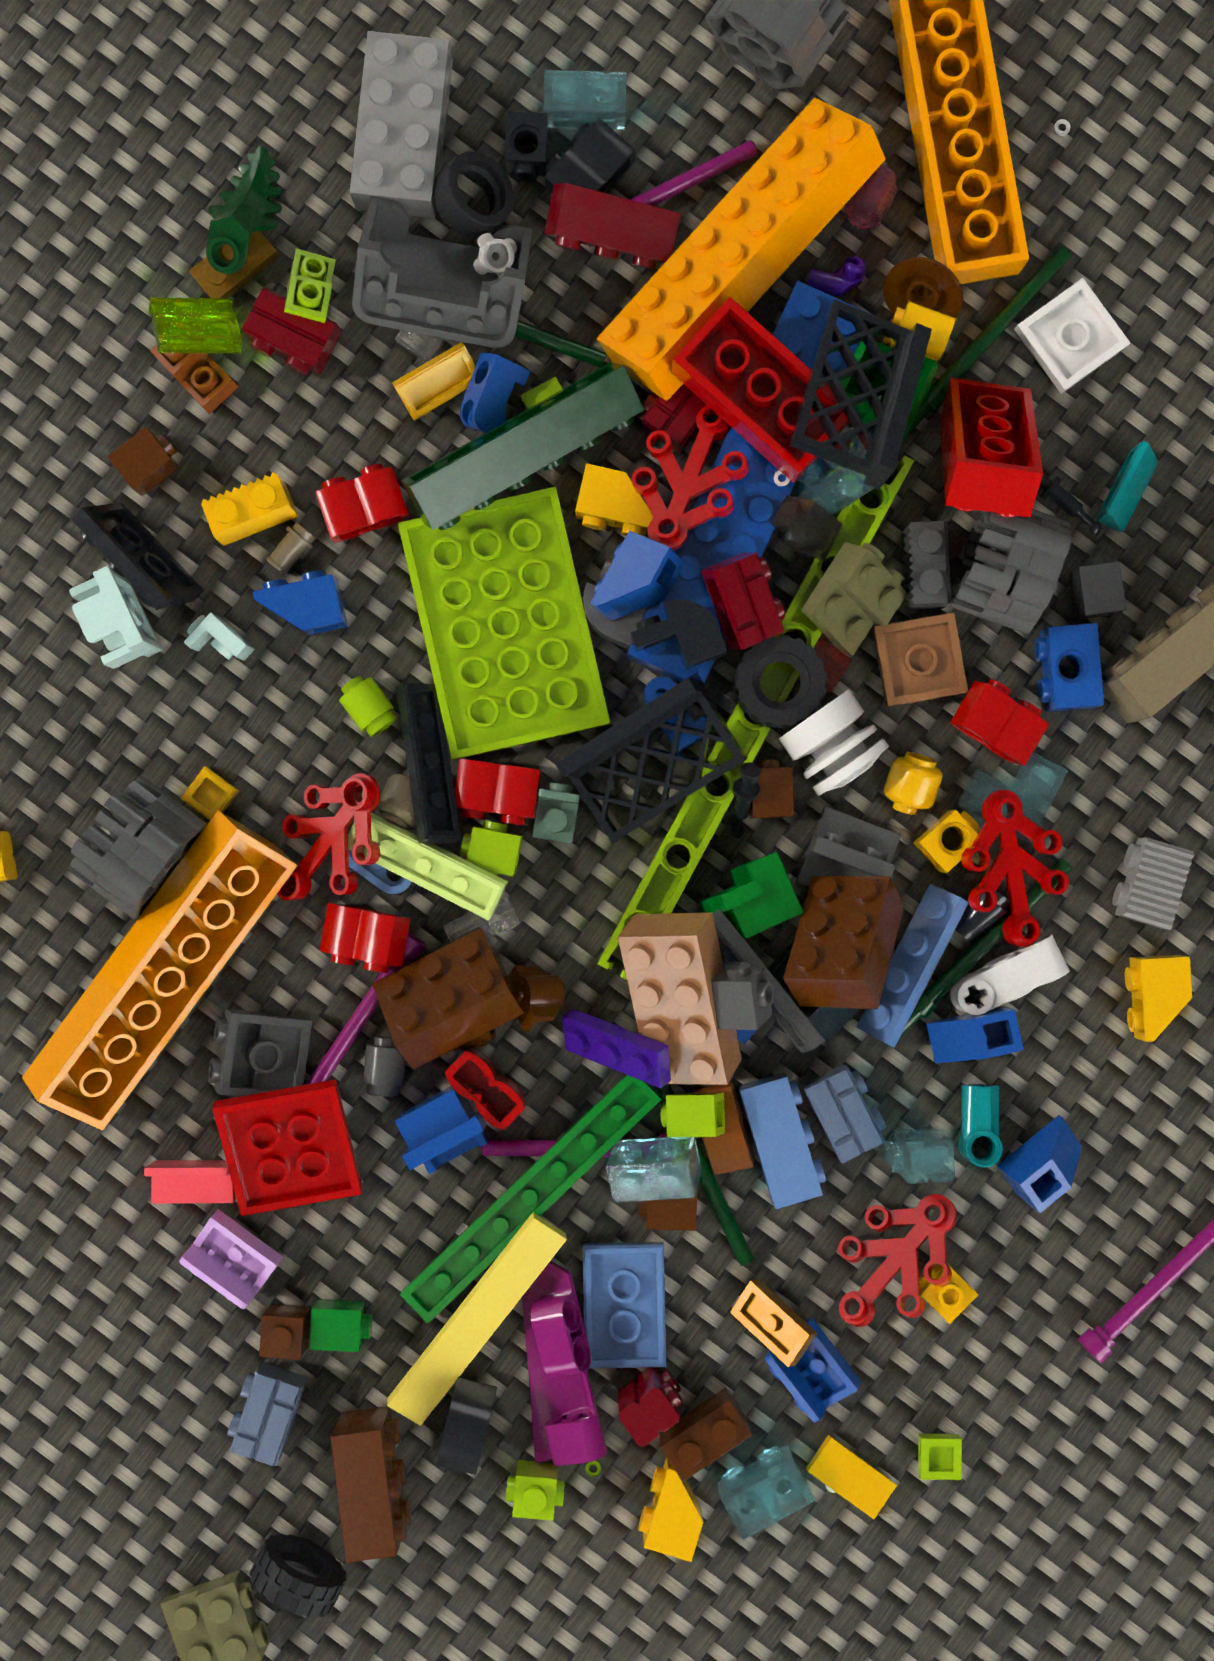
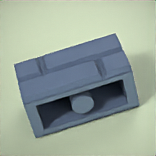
[801,1064,887,1163]
[227,1363,308,1466]

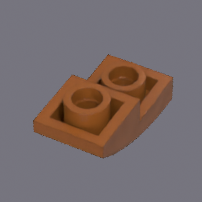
[150,324,238,414]
[693,1082,755,1175]

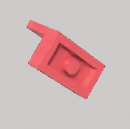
[144,1160,236,1204]

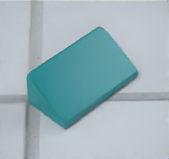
[1096,441,1158,532]

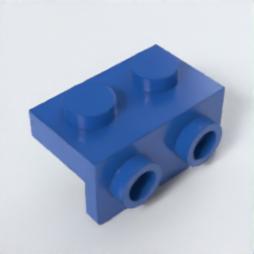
[765,1317,862,1423]

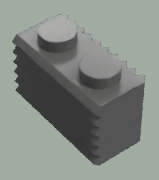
[900,521,951,611]

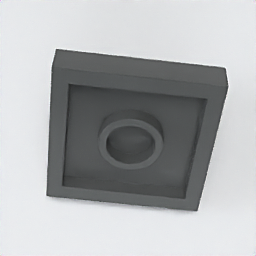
[795,806,901,887]

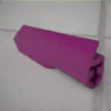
[522,1261,608,1466]

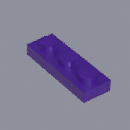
[562,1009,671,1088]

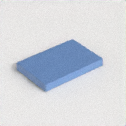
[583,1242,666,1368]

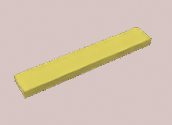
[387,1212,567,1426]

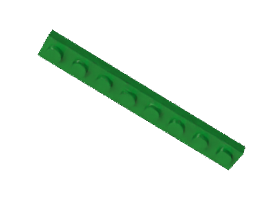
[399,1075,662,1324]

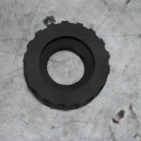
[734,635,827,729]
[250,1534,347,1618]

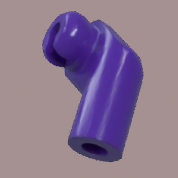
[807,256,866,297]

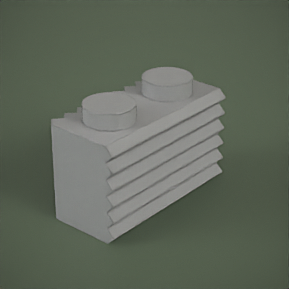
[1112,837,1194,930]

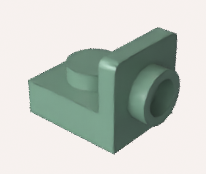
[532,782,580,844]

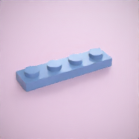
[856,884,969,1048]

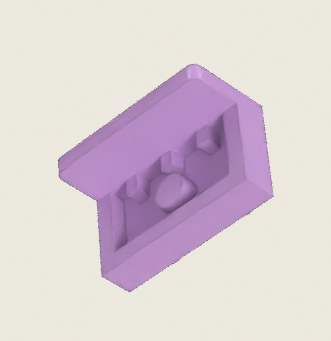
[179,1209,283,1309]

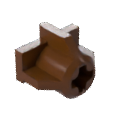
[508,965,566,1032]

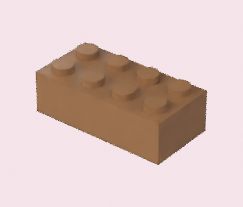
[618,912,742,1085]

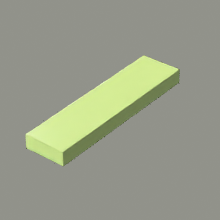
[348,813,508,921]

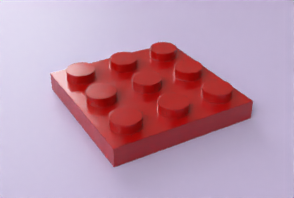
[212,1079,363,1216]

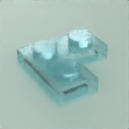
[957,752,1068,842]

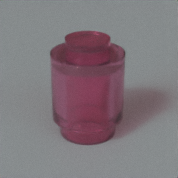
[844,165,898,230]

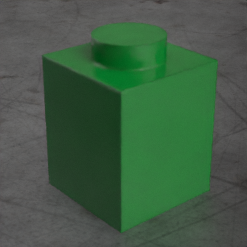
[310,1299,372,1352]

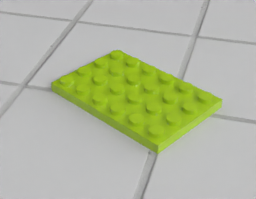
[398,486,610,761]

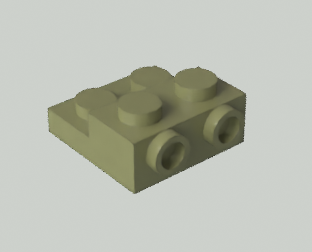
[801,542,907,656]
[160,1570,269,1661]

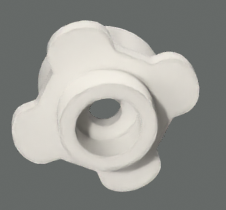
[473,233,517,277]

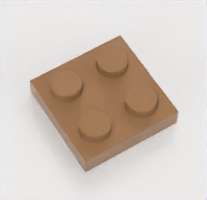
[872,613,968,708]

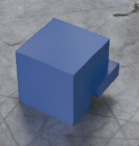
[395,1086,489,1174]

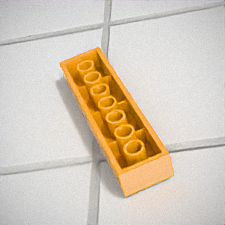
[888,0,1029,284]
[596,97,886,401]
[22,810,298,1130]

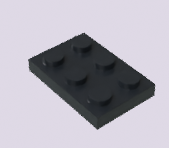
[71,503,204,610]

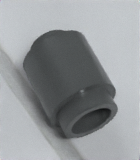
[363,1036,406,1097]

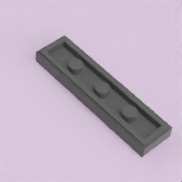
[713,909,825,1053]

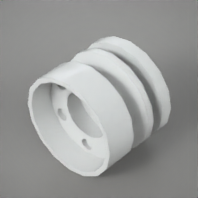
[778,689,889,796]

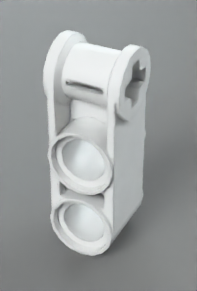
[949,934,1070,1015]

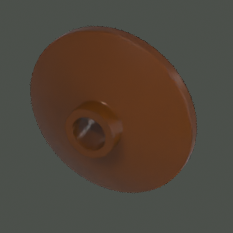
[883,257,963,318]

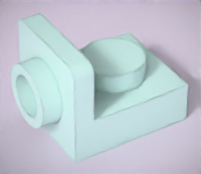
[184,612,255,661]

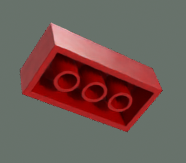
[671,297,849,483]
[939,378,1043,517]

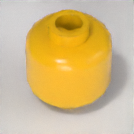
[883,752,943,815]

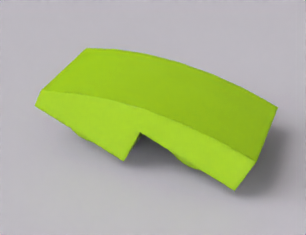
[284,248,336,323]

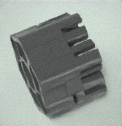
[705,0,850,90]
[950,509,1072,635]
[68,775,207,921]

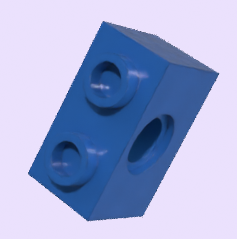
[1034,623,1104,712]

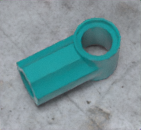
[958,1084,1003,1168]

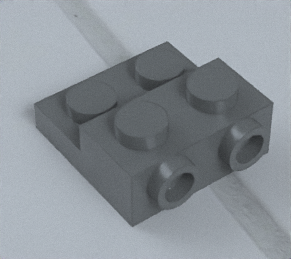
[208,1009,312,1097]

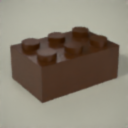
[783,876,904,1009]
[372,928,524,1070]
[330,1406,411,1563]

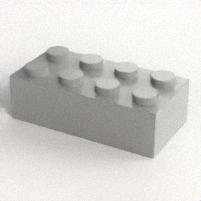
[349,31,453,218]

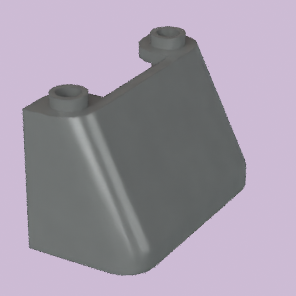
[352,196,533,348]

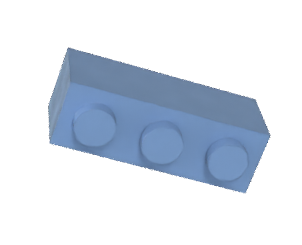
[737,1072,826,1209]

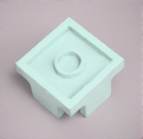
[69,566,163,669]

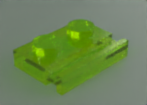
[149,297,243,353]

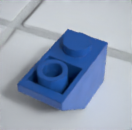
[590,530,684,621]
[253,570,348,635]
[926,1006,1024,1063]
[997,1115,1082,1213]

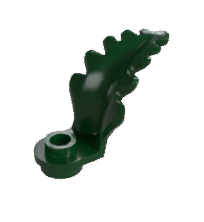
[206,145,282,274]

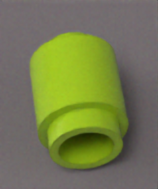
[339,675,397,738]

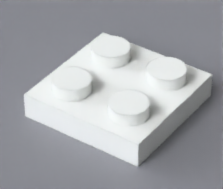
[1014,278,1130,394]

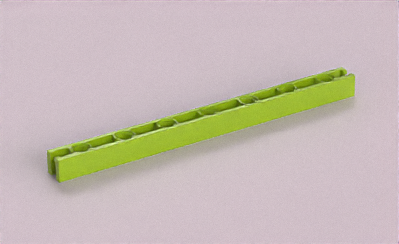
[597,455,914,980]

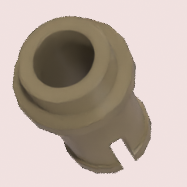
[266,522,316,576]

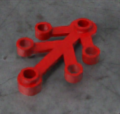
[631,405,749,551]
[277,773,380,901]
[961,790,1069,947]
[838,1194,957,1327]

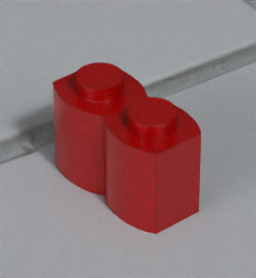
[315,464,410,543]
[950,679,1049,767]
[455,759,542,826]
[319,903,411,973]
[445,1047,527,1130]

